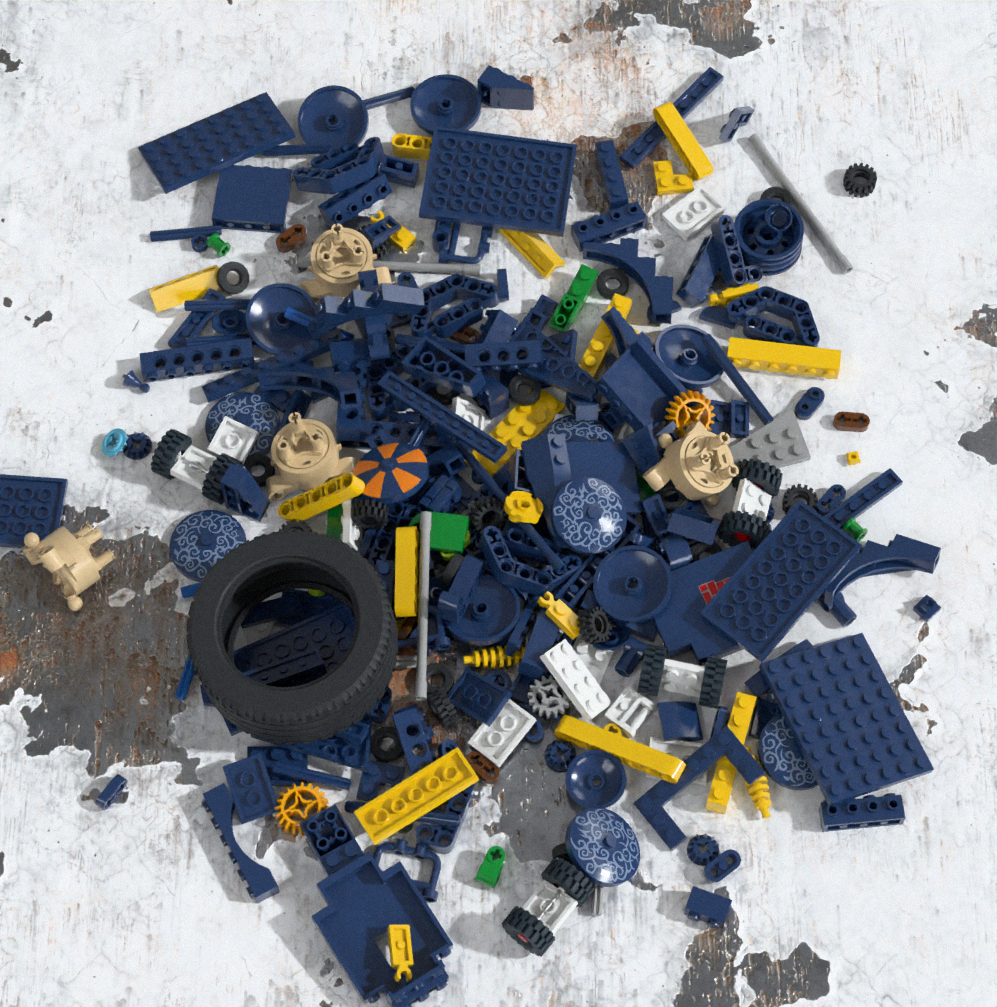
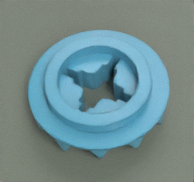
[102,428,128,458]

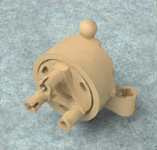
[300,223,392,303]
[266,412,357,501]
[642,420,739,507]
[21,524,115,611]

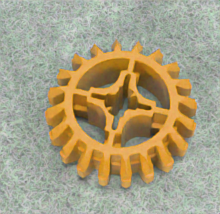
[664,390,716,438]
[274,782,329,837]

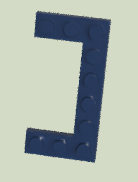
[633,726,766,851]

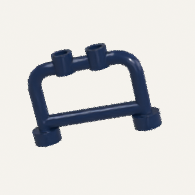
[438,222,493,264]
[392,605,451,650]
[373,839,441,903]

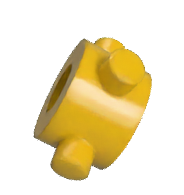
[845,451,861,466]

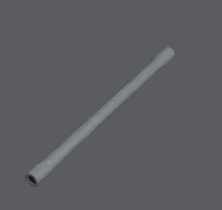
[748,133,854,274]
[297,256,480,275]
[415,511,432,701]

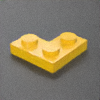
[653,160,694,196]

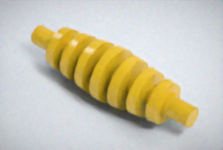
[463,646,526,668]
[745,747,771,819]

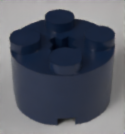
[654,534,693,572]

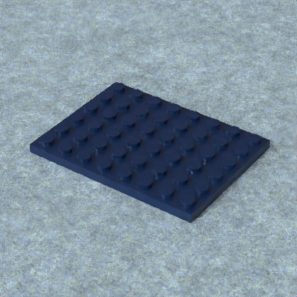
[419,126,577,237]
[759,633,934,806]

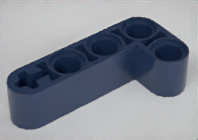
[711,215,763,288]
[368,502,422,567]
[438,555,486,624]
[416,784,475,854]

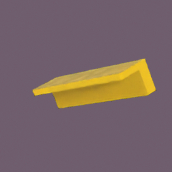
[499,228,566,278]
[148,265,221,312]

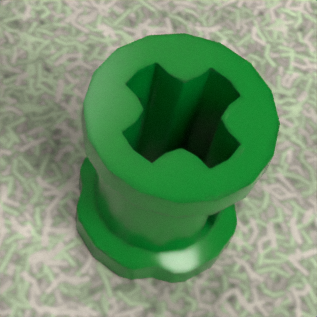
[206,233,231,257]
[842,517,868,542]

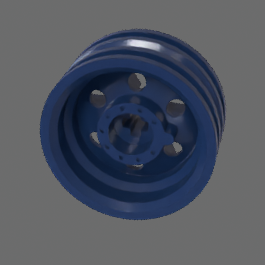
[734,199,804,276]

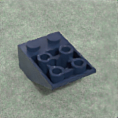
[477,65,534,110]
[299,804,364,877]

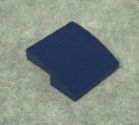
[709,399,749,438]
[748,698,782,739]
[657,701,703,742]

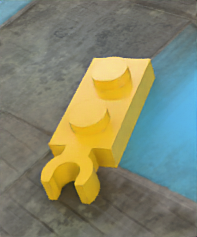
[370,210,416,252]
[708,283,759,307]
[537,591,580,640]
[387,925,414,982]

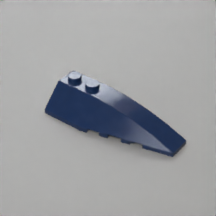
[521,434,572,549]

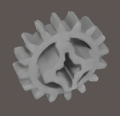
[528,675,571,719]

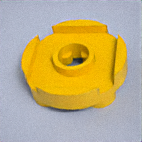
[504,491,543,524]

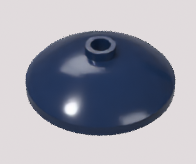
[565,750,626,809]

